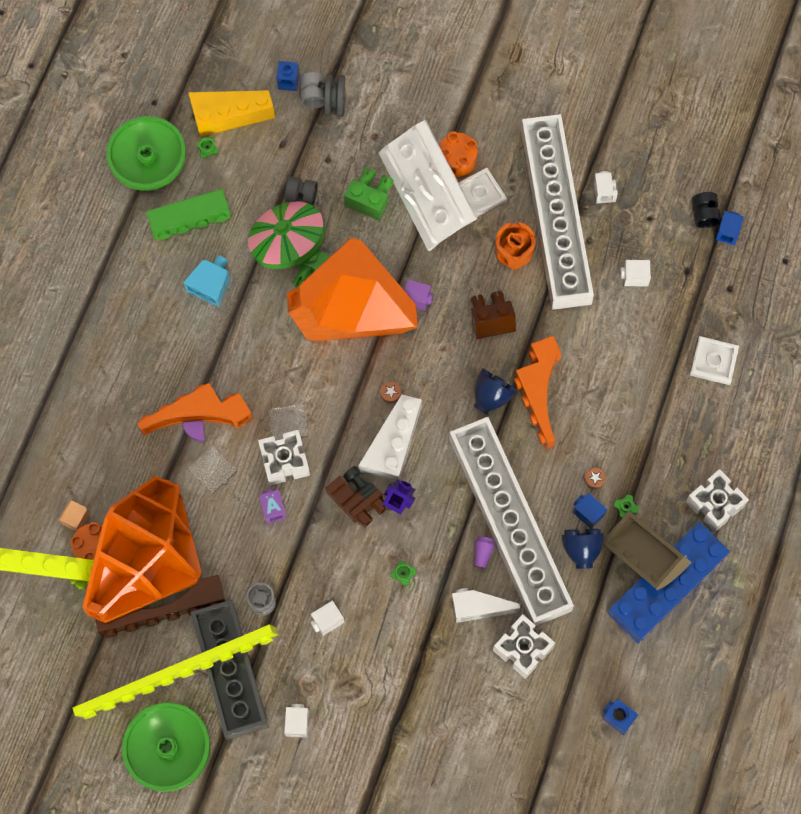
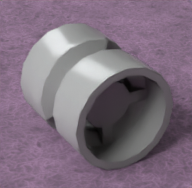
[300,72,325,109]
[246,582,276,616]

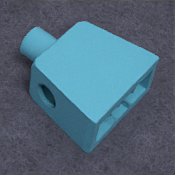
[183,255,230,307]

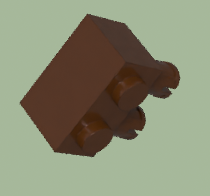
[471,291,516,339]

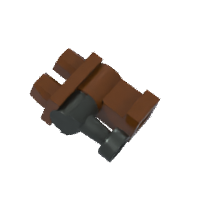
[325,466,388,528]

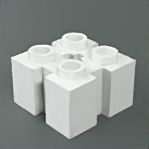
[258,430,310,486]
[686,469,749,533]
[493,614,555,679]

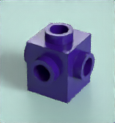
[383,480,416,515]

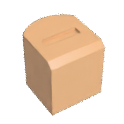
[58,500,90,531]

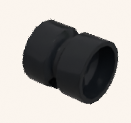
[691,192,721,228]

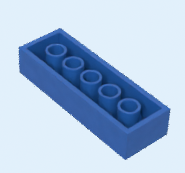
[608,522,730,644]

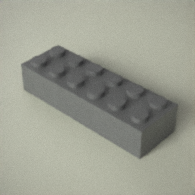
[191,600,269,740]

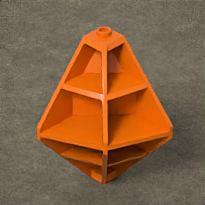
[287,238,418,341]
[82,476,202,623]

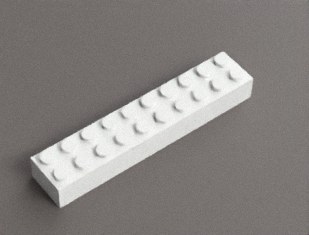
[521,114,594,310]
[449,417,574,627]

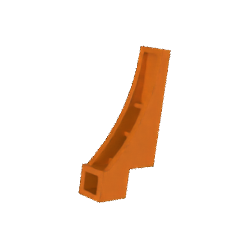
[513,336,562,450]
[137,383,253,436]

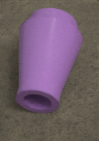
[474,536,495,568]

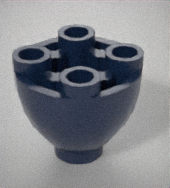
[474,368,517,414]
[561,529,604,569]

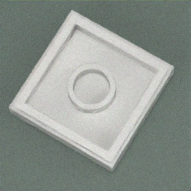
[458,168,507,217]
[690,336,739,385]

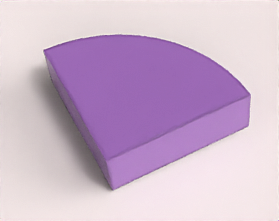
[183,420,205,442]

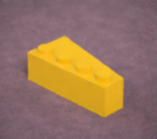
[188,90,275,137]

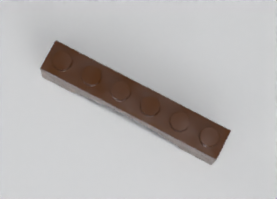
[95,575,226,638]

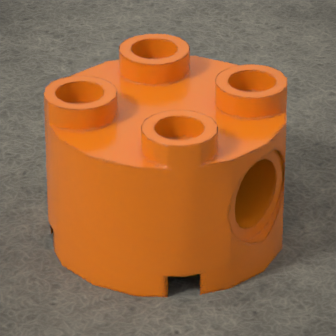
[439,131,478,179]
[494,222,536,270]
[71,522,103,560]

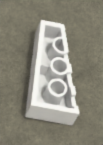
[359,394,422,482]

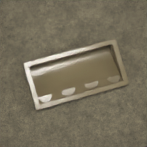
[603,511,691,590]

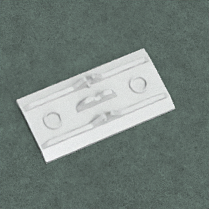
[379,120,477,251]

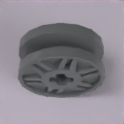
[325,75,346,117]

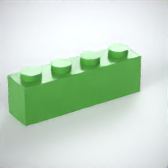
[146,189,231,240]

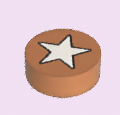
[381,382,401,403]
[584,468,606,490]

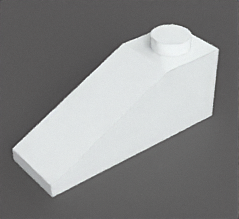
[452,588,520,623]

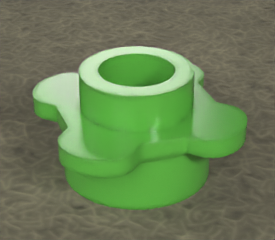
[196,137,218,158]
[614,495,639,518]
[391,561,416,586]

